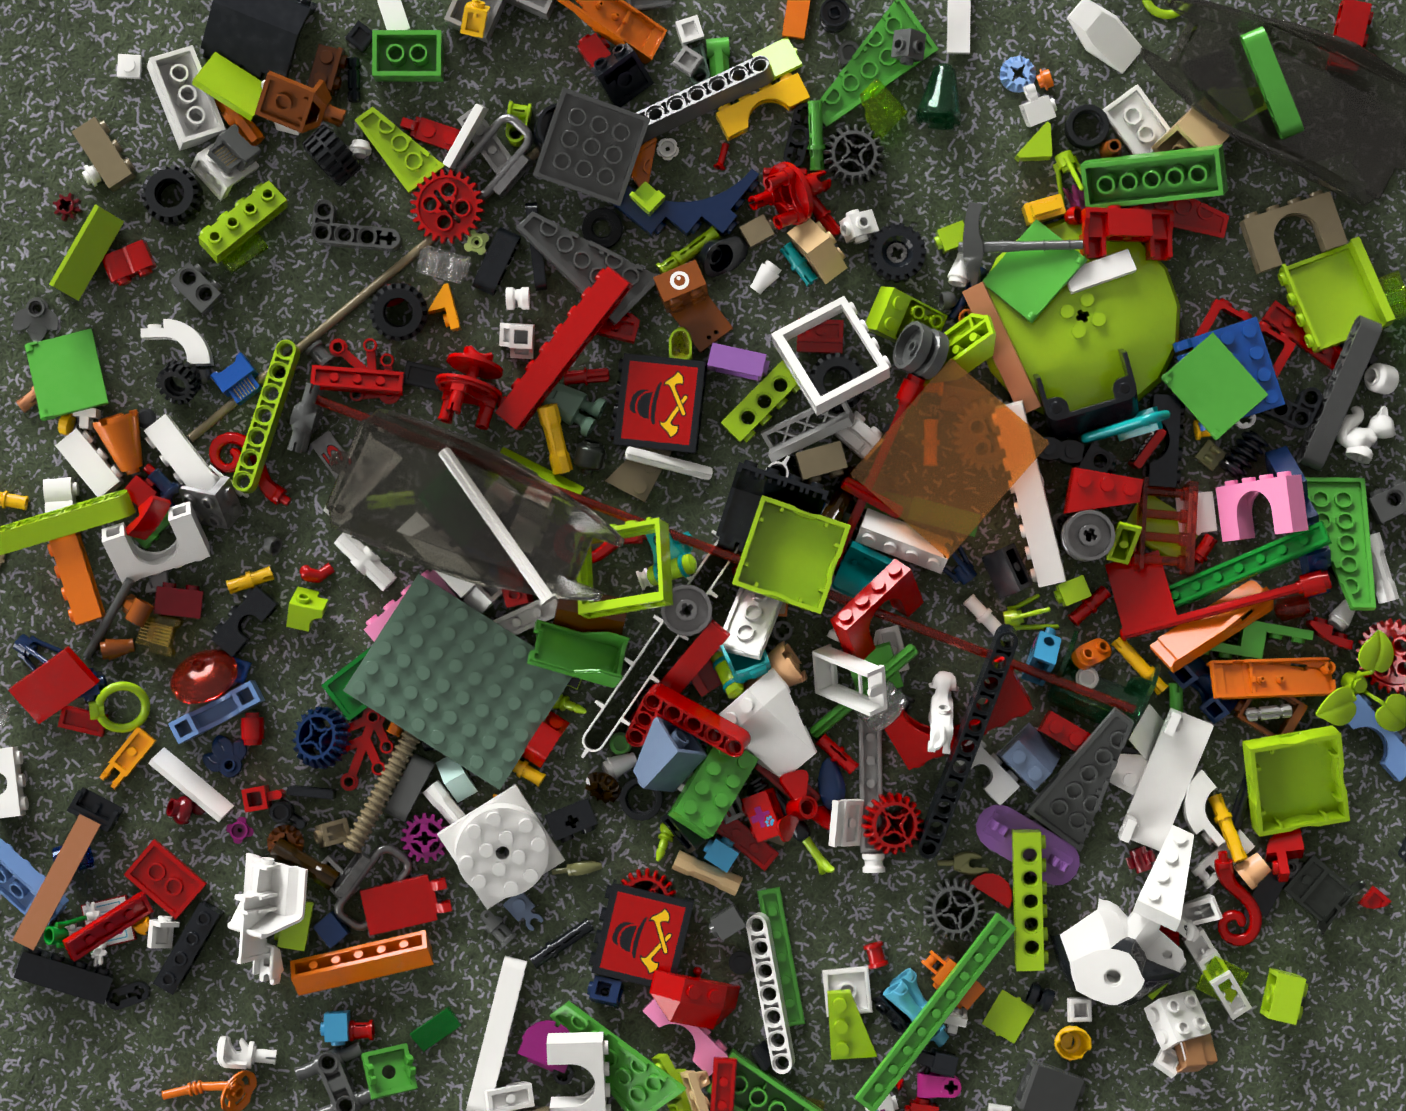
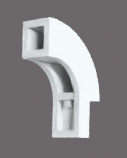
[141,319,214,366]
[1182,769,1225,847]

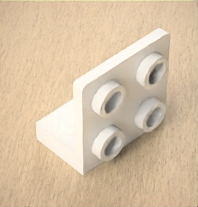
[190,143,259,201]

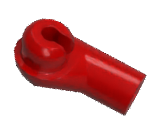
[299,562,335,583]

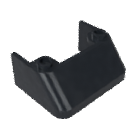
[1033,349,1139,439]

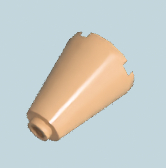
[743,640,808,691]

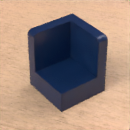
[313,910,351,948]

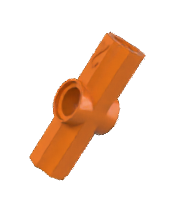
[214,98,265,146]

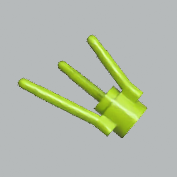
[1053,150,1084,206]
[1002,594,1059,631]

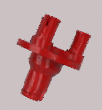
[748,162,831,230]

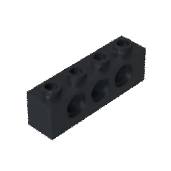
[153,900,224,995]

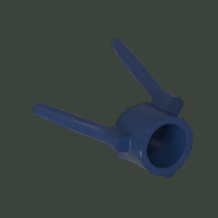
[943,531,977,585]
[13,634,62,671]

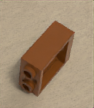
[1233,697,1309,737]

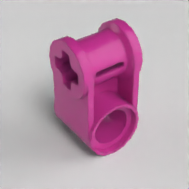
[917,1072,962,1098]

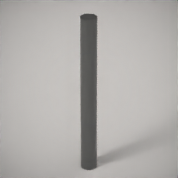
[83,578,134,659]

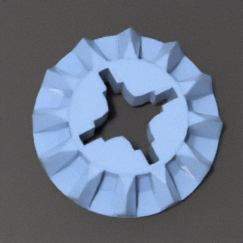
[999,55,1036,93]

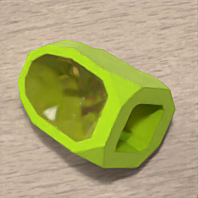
[669,327,692,360]

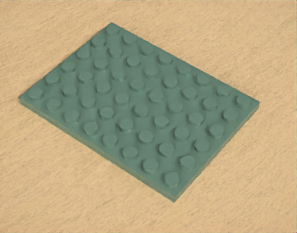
[343,573,572,790]

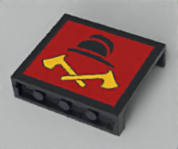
[610,353,707,455]
[589,879,694,987]

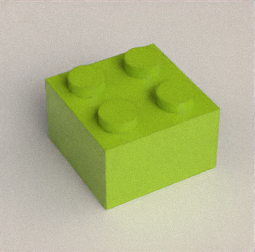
[1260,968,1308,1025]

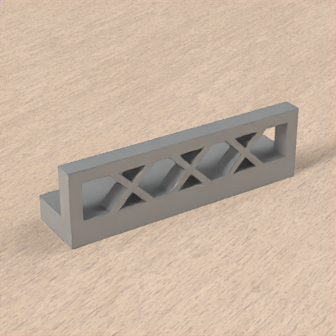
[761,401,855,463]

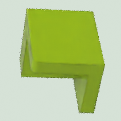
[629,181,666,216]

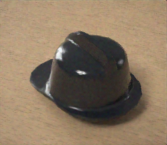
[696,236,748,277]

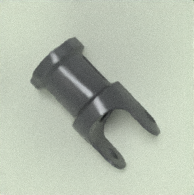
[480,910,517,948]

